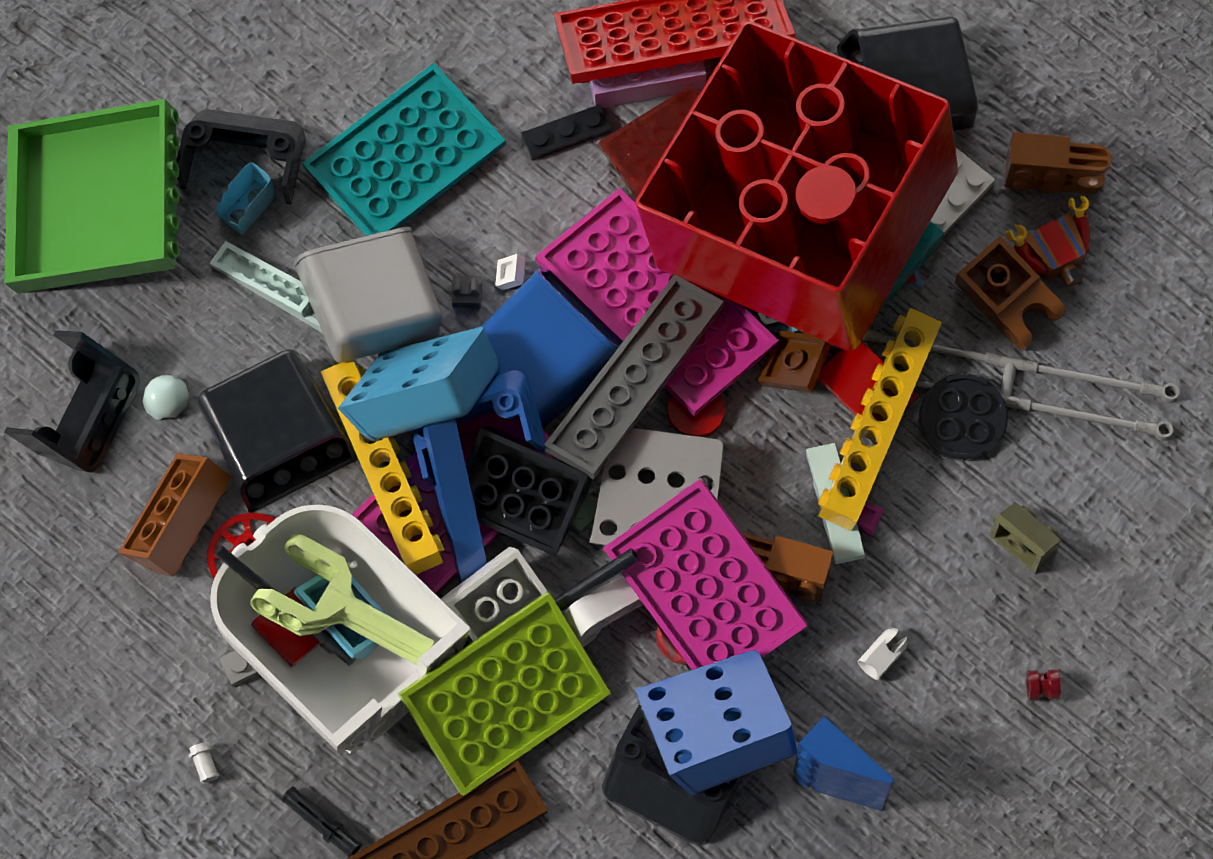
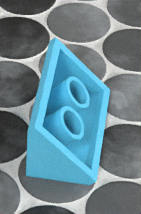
[294,575,387,658]

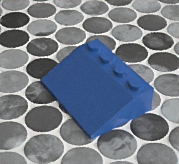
[793,717,894,811]

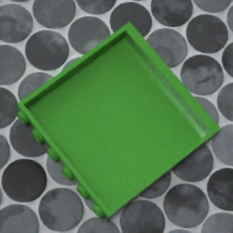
[4,99,179,293]

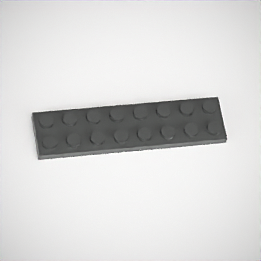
[544,274,724,479]

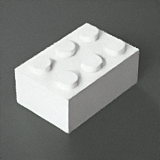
[441,547,548,644]

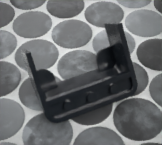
[176,109,306,205]
[4,330,140,472]
[602,705,744,845]

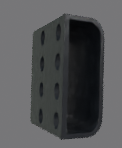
[837,17,978,131]
[198,349,357,513]

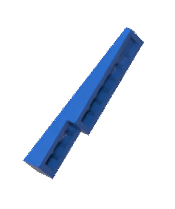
[422,419,487,584]

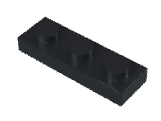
[521,104,611,161]

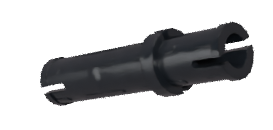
[281,786,362,858]

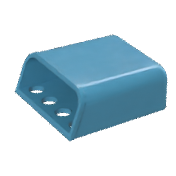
[338,327,499,441]

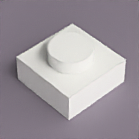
[495,254,526,290]

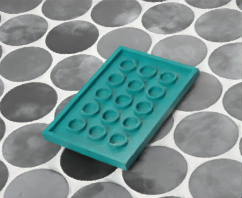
[302,63,506,236]

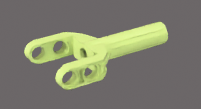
[251,533,434,665]

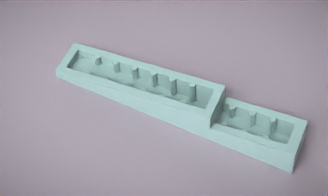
[209,241,323,333]

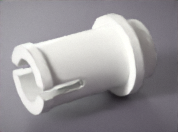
[189,742,219,783]

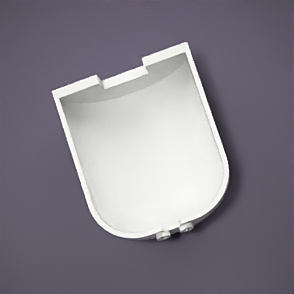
[210,505,471,755]

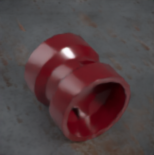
[1026,669,1061,701]

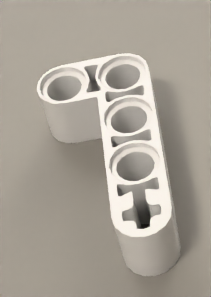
[564,575,644,647]

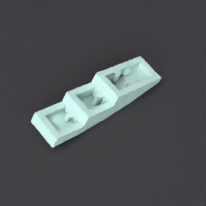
[806,443,865,564]

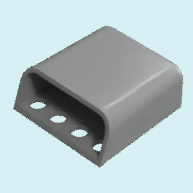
[293,227,442,363]
[589,428,723,545]

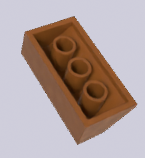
[118,453,232,577]

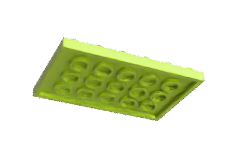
[397,592,611,796]

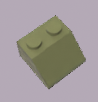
[989,502,1061,574]

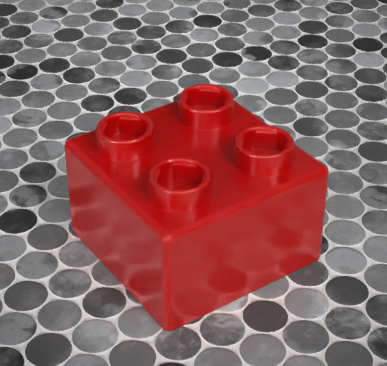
[635,21,958,352]

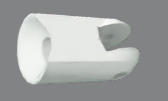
[857,628,908,680]

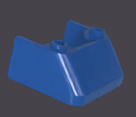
[413,370,546,485]

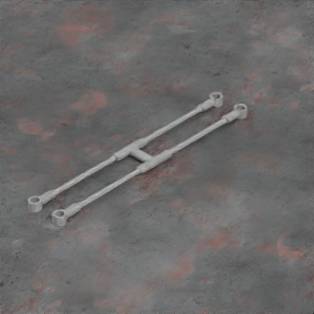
[863,330,1179,441]

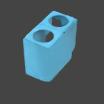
[215,162,277,235]

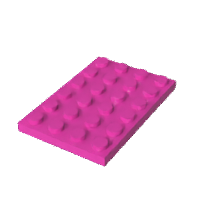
[603,478,808,670]

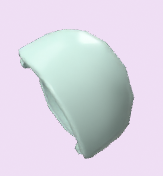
[143,375,189,420]

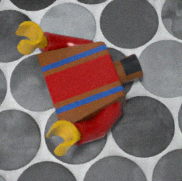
[1005,195,1090,286]

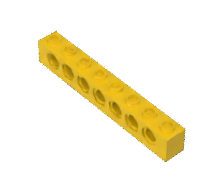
[818,308,942,531]
[321,360,444,575]

